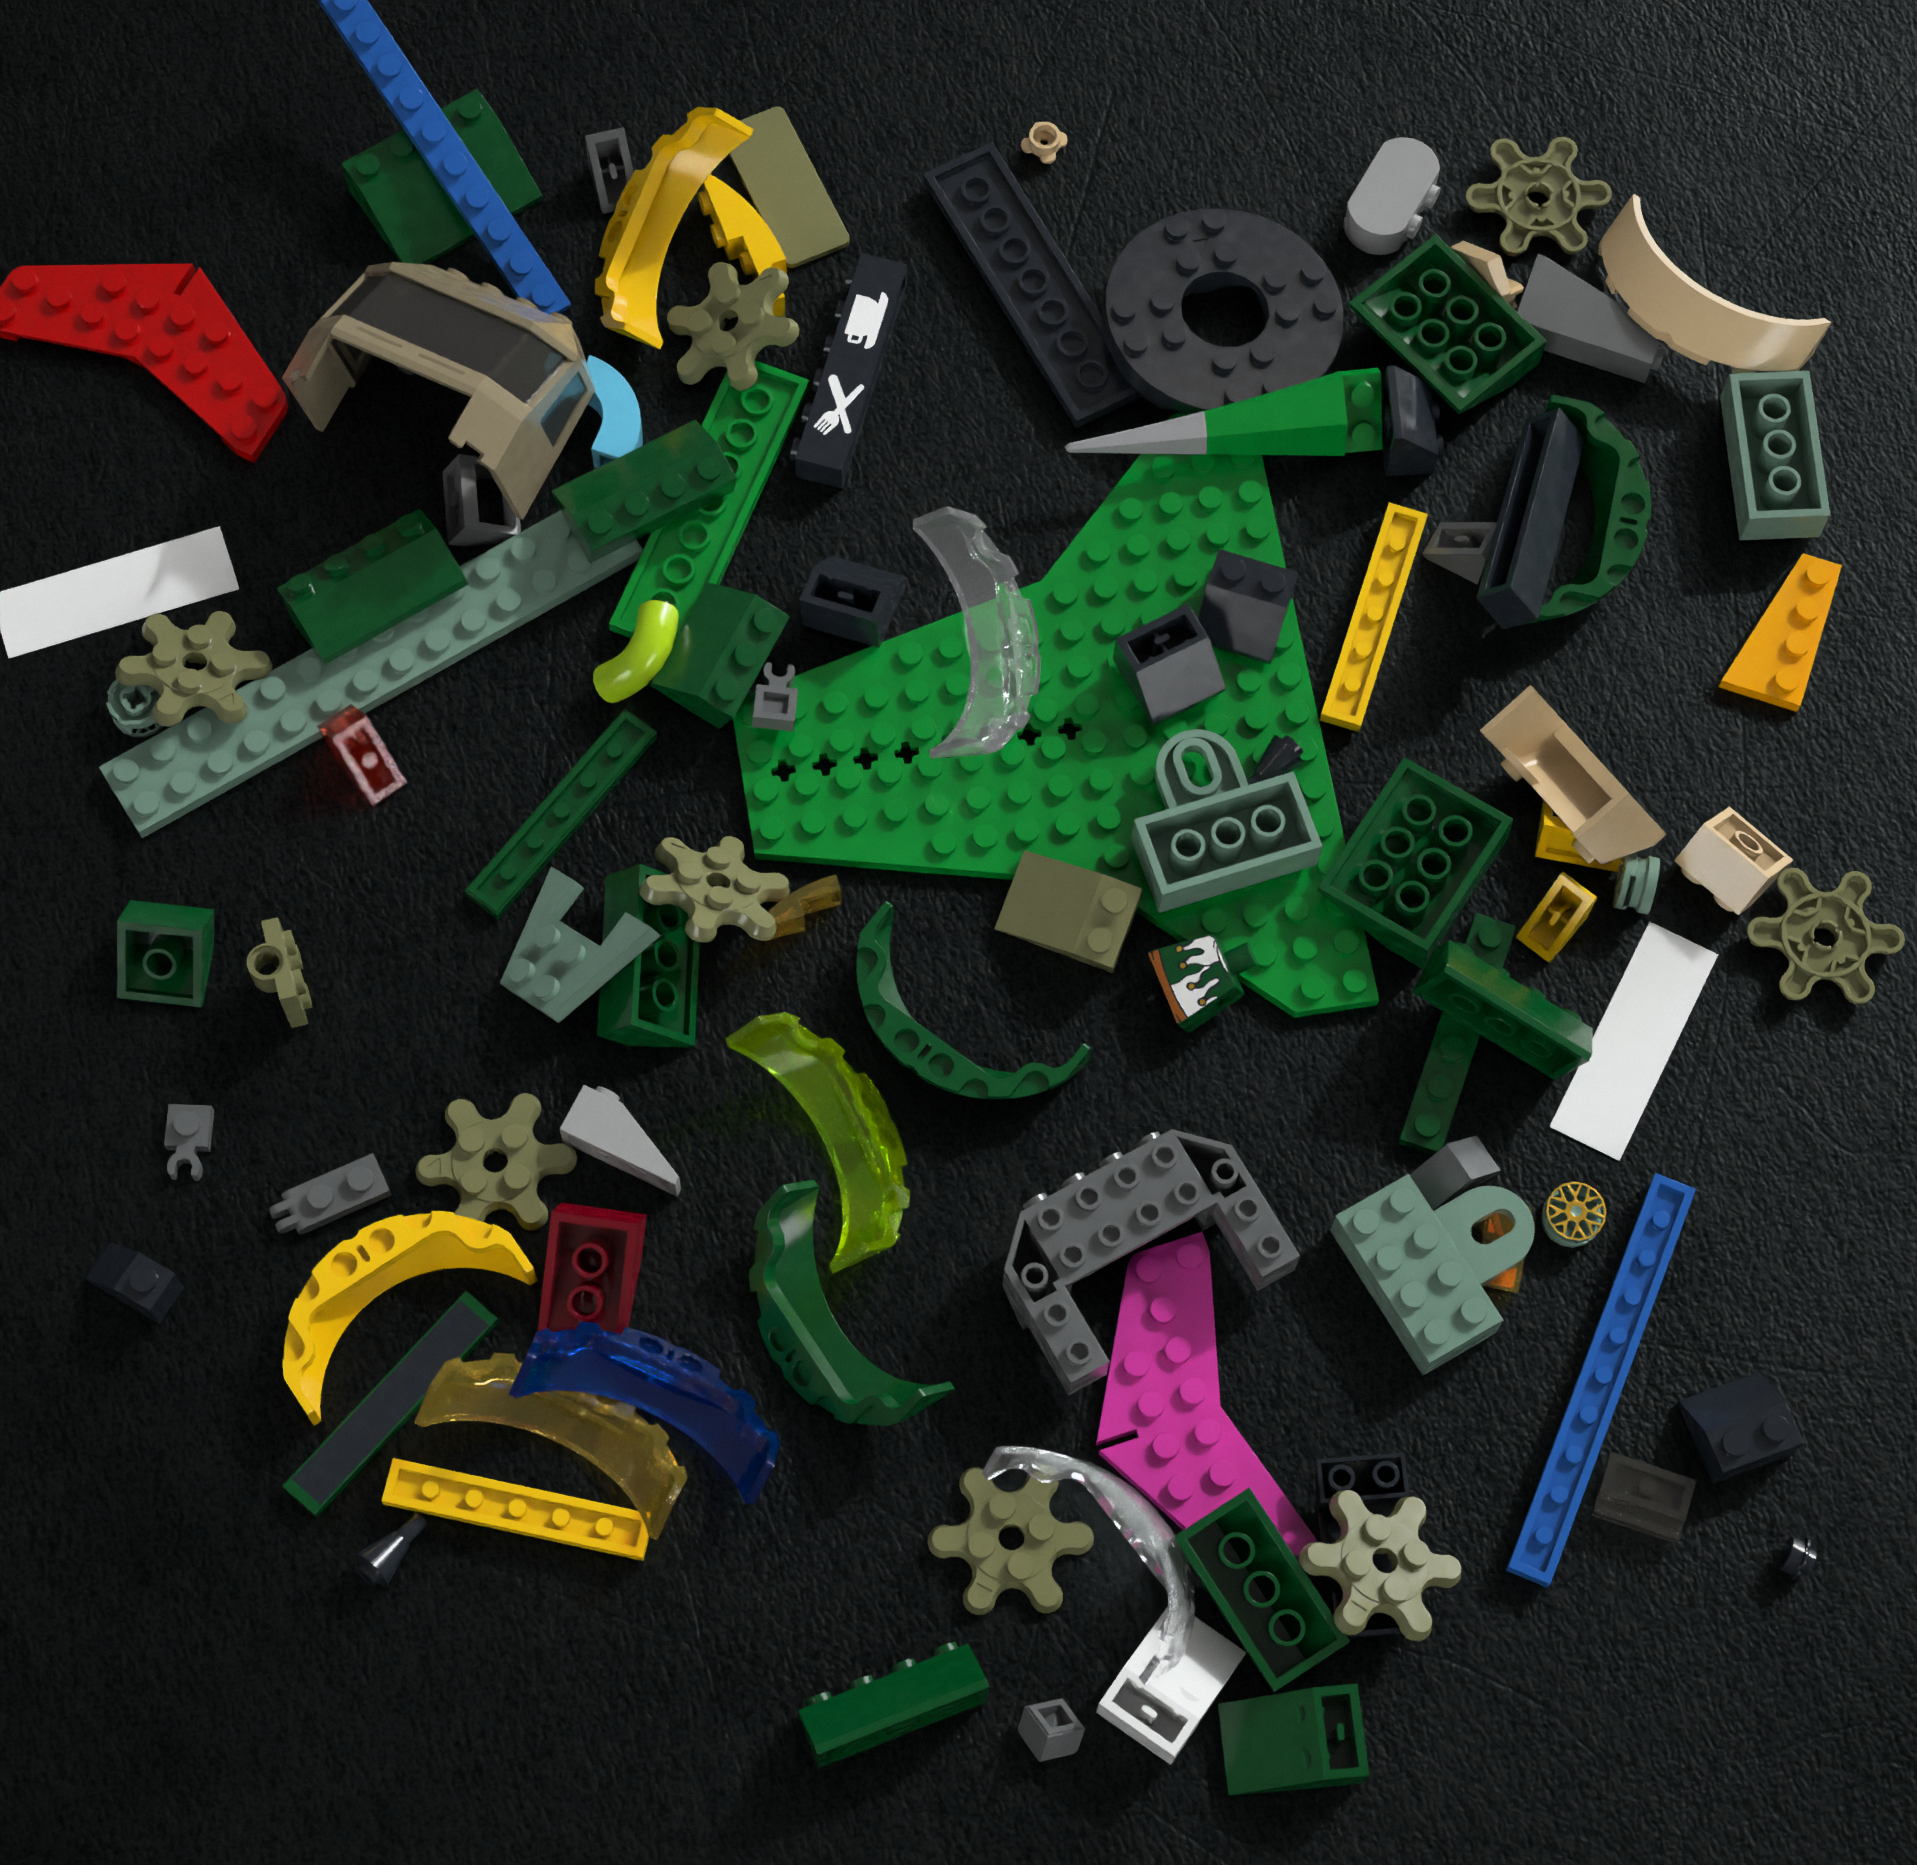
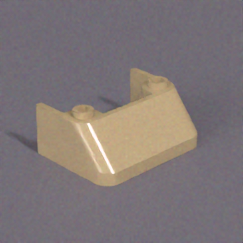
[1480,685,1667,865]

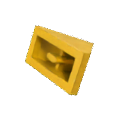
[1516,872,1597,963]

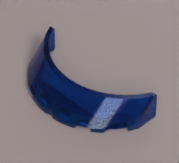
[508,1322,780,1505]

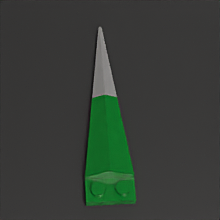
[1065,368,1382,456]

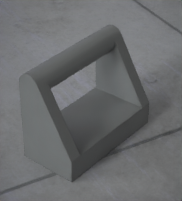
[443,454,521,547]

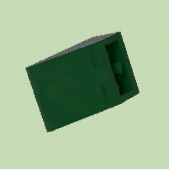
[1217,1684,1369,1796]

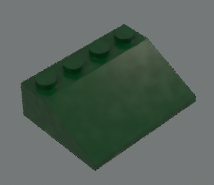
[342,89,543,265]
[1348,234,1547,414]
[1317,757,1513,969]

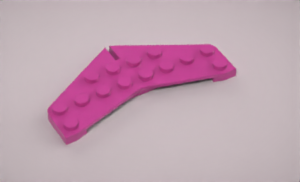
[1096,1232,1317,1564]

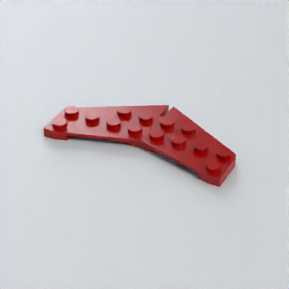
[0,264,288,463]

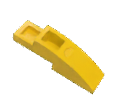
[697,174,787,317]

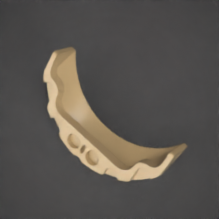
[1598,194,1831,374]

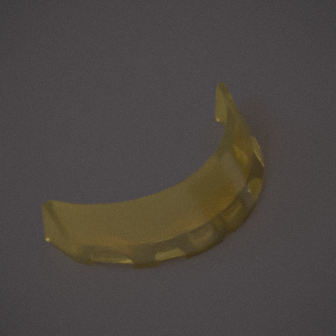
[415,1353,687,1540]

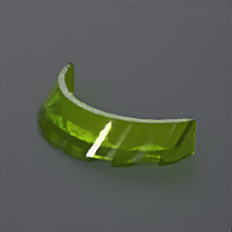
[725,1012,910,1273]

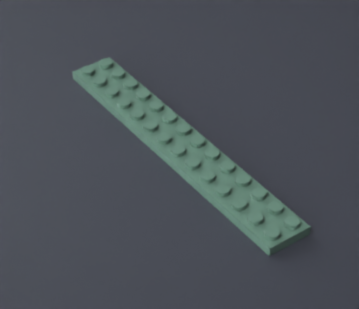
[99,510,643,838]

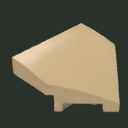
[1450,241,1524,311]

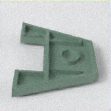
[500,866,661,1023]

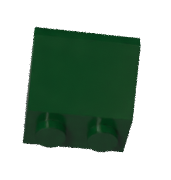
[117,900,214,1007]

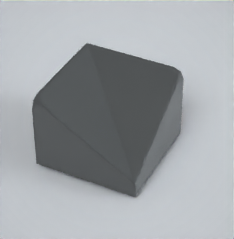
[1018,1698,1085,1762]

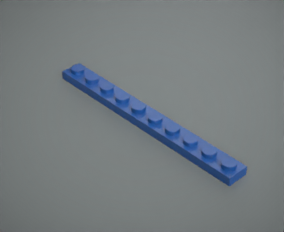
[317,0,571,315]
[1506,1173,1696,1588]

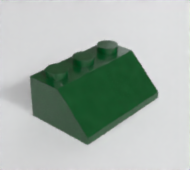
[650,583,790,729]

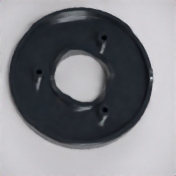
[1103,209,1343,415]

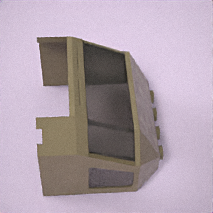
[282,262,595,520]

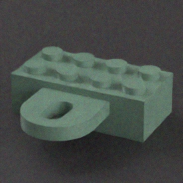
[1131,729,1323,913]
[1330,1174,1535,1375]

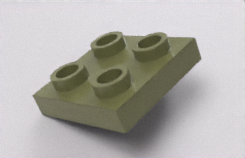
[247,917,312,1028]

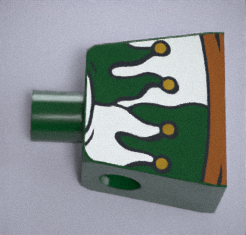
[1148,934,1258,1032]

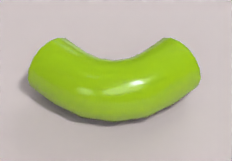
[593,600,679,703]

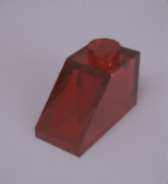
[317,704,407,805]

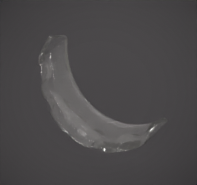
[913,506,1041,758]
[982,1446,1195,1685]

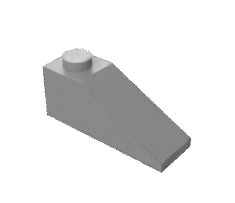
[560,1085,681,1196]

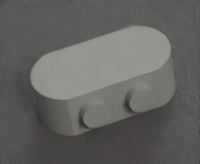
[1343,137,1441,255]

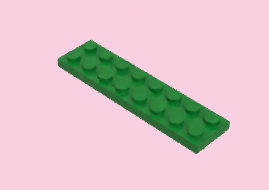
[609,361,810,641]

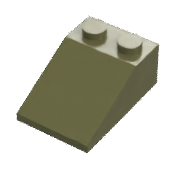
[994,850,1142,973]

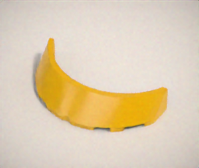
[595,107,754,349]
[283,1211,538,1426]

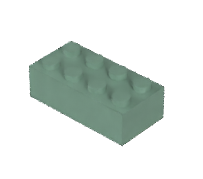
[1720,371,1830,540]

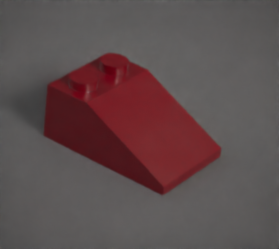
[537,1203,647,1352]

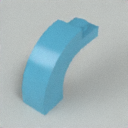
[540,355,643,468]

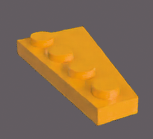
[1718,553,1842,712]

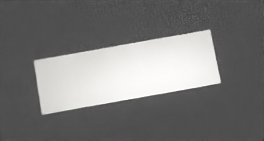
[0,526,239,658]
[1550,922,1718,1161]

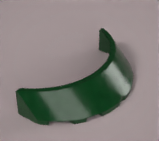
[1501,395,1651,629]
[856,901,1091,1099]
[749,1180,955,1426]

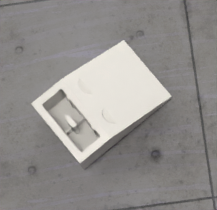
[1096,1601,1246,1765]

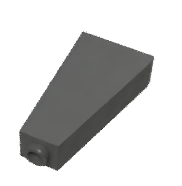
[1517,254,1666,383]

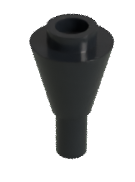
[1247,735,1304,785]
[355,1512,428,1587]

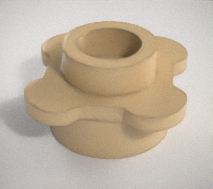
[1021,122,1067,164]

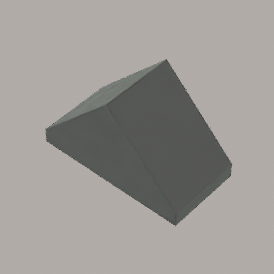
[585,127,634,214]
[1423,522,1497,585]
[1410,1135,1501,1211]

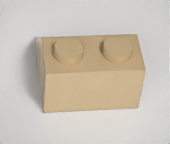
[1674,807,1793,915]

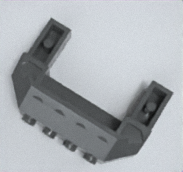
[1002,1129,1300,1396]

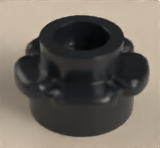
[1778,1537,1817,1580]

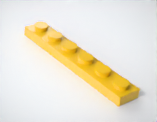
[1320,502,1428,732]
[382,1458,654,1561]

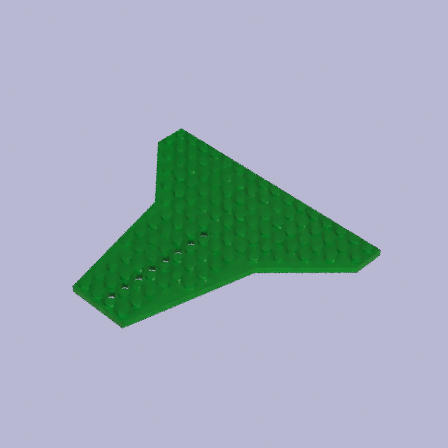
[733,413,1379,1018]

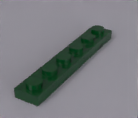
[1398,913,1516,1156]

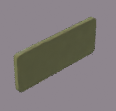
[728,107,850,268]

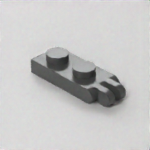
[269,1153,392,1234]

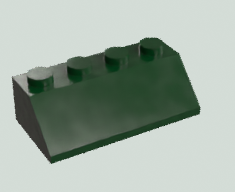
[551,420,737,563]
[277,509,469,665]
[597,864,700,1048]
[1412,940,1593,1080]
[1172,1487,1350,1692]
[799,1642,989,1768]

